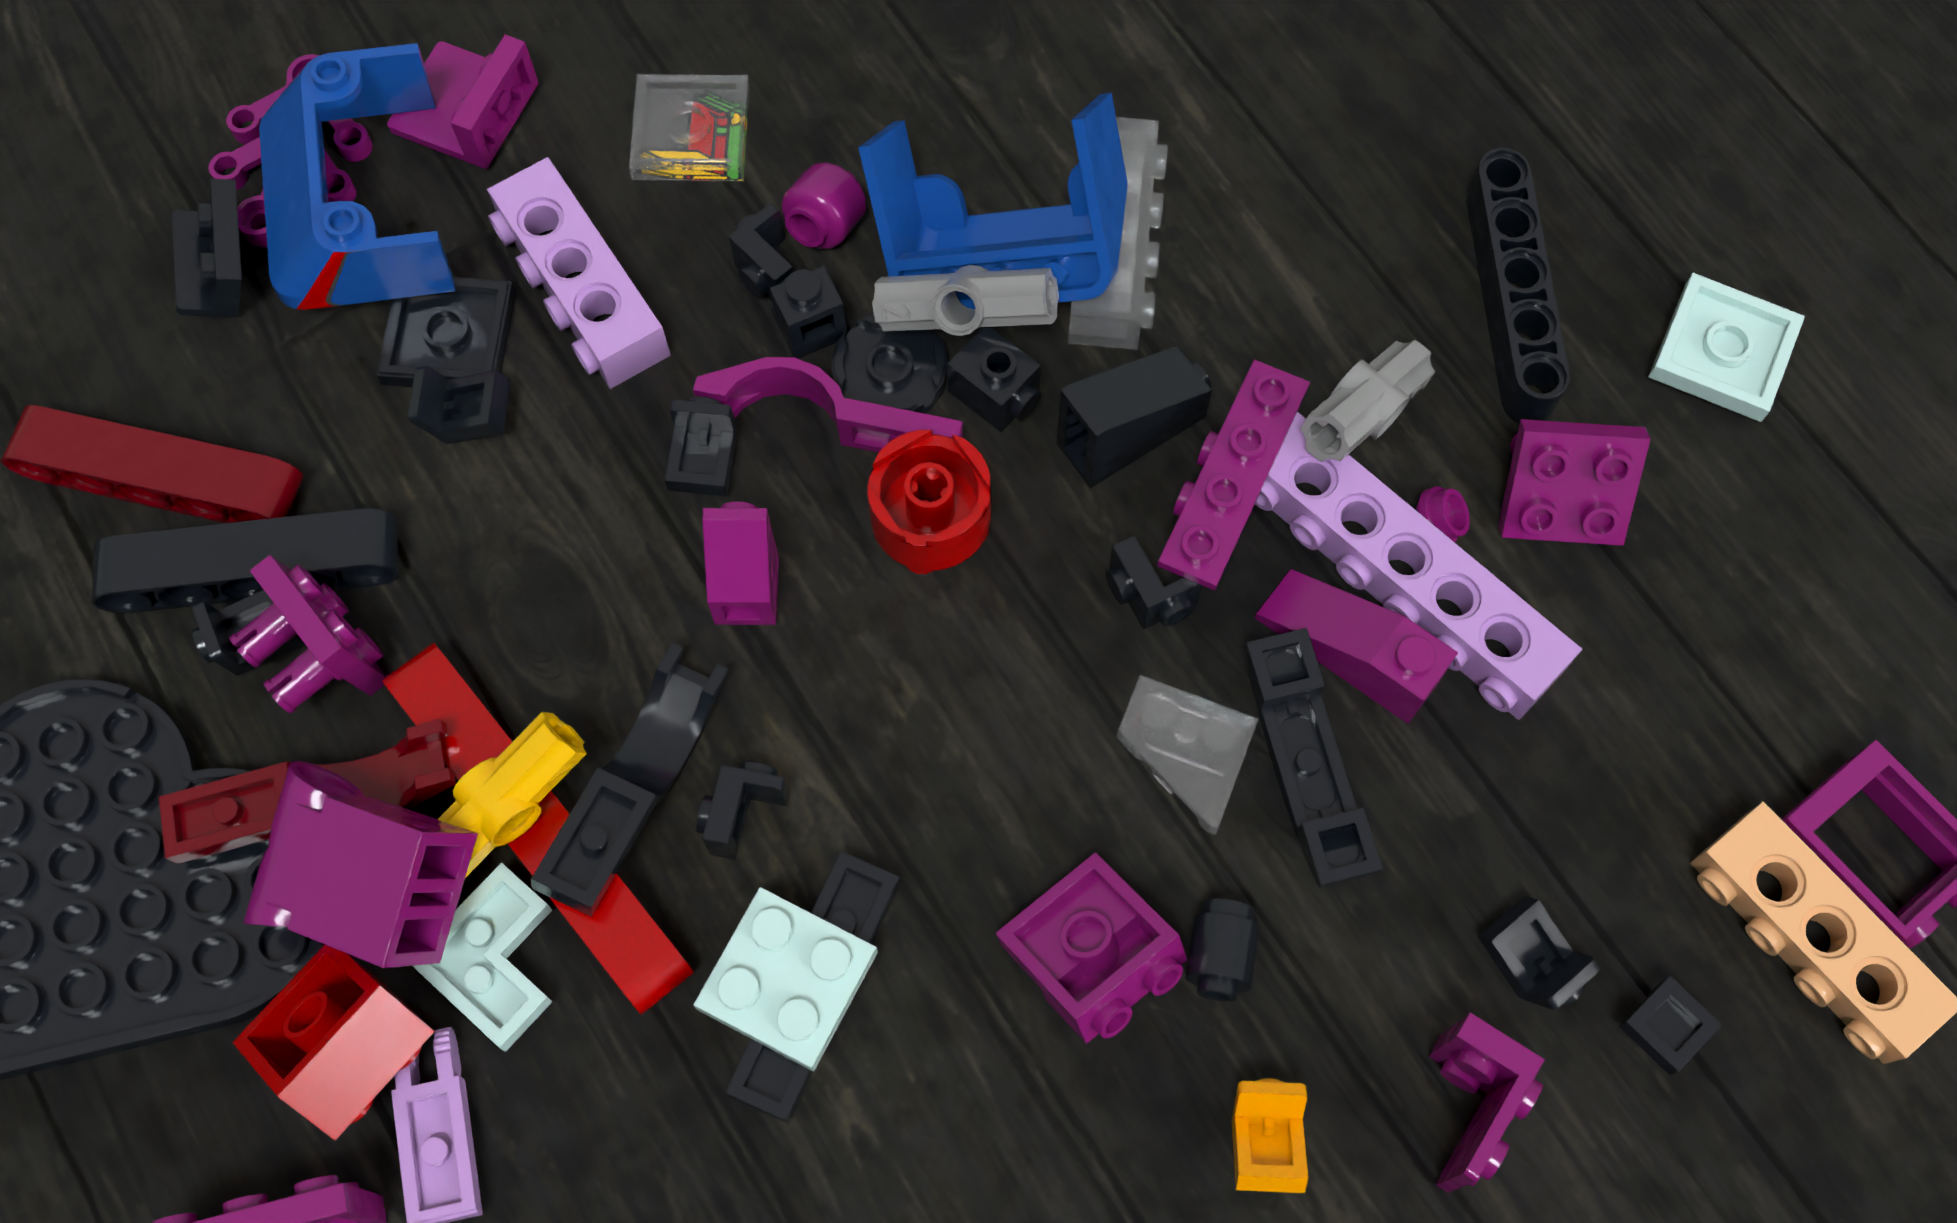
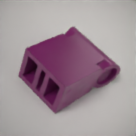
[243,761,478,968]

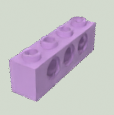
[487,157,671,389]

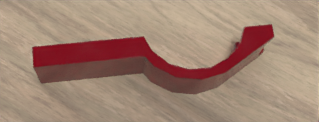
[159,719,456,864]

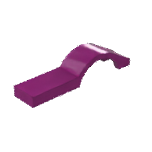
[693,357,963,453]

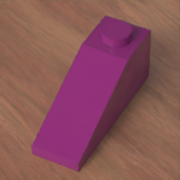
[1255,569,1458,724]

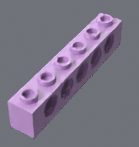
[1255,412,1582,720]

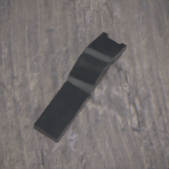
[531,642,729,917]

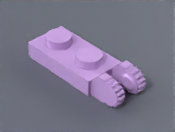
[391,1027,483,1223]

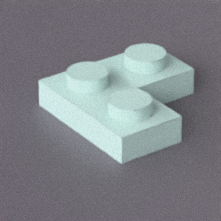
[413,863,552,1052]

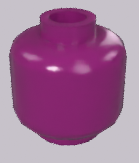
[781,162,867,249]

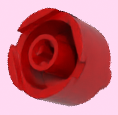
[867,430,991,574]

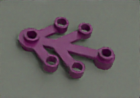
[208,54,373,248]

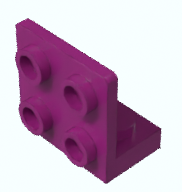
[387,35,539,170]
[1428,1012,1545,1193]

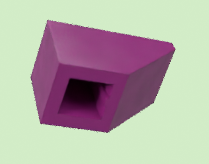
[702,502,779,625]

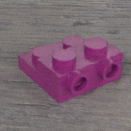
[995,852,1187,1044]

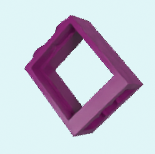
[1781,740,1957,949]

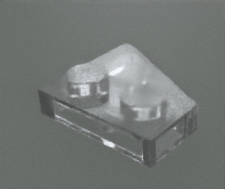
[1117,675,1258,835]

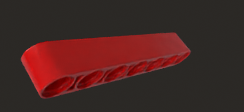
[381,642,694,1015]

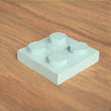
[1648,273,1805,422]
[694,887,878,1072]

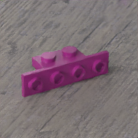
[1157,360,1310,590]

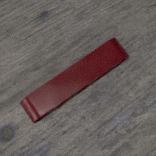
[1,405,303,523]

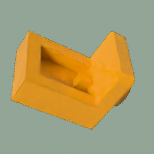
[1232,1078,1308,1193]

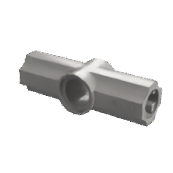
[872,265,1059,336]
[1300,340,1435,462]

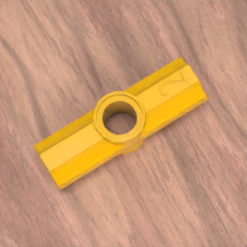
[437,712,587,878]

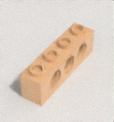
[1690,802,1957,1064]

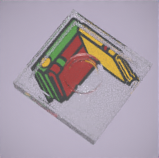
[629,74,750,181]

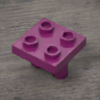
[1498,419,1651,546]
[229,555,387,714]

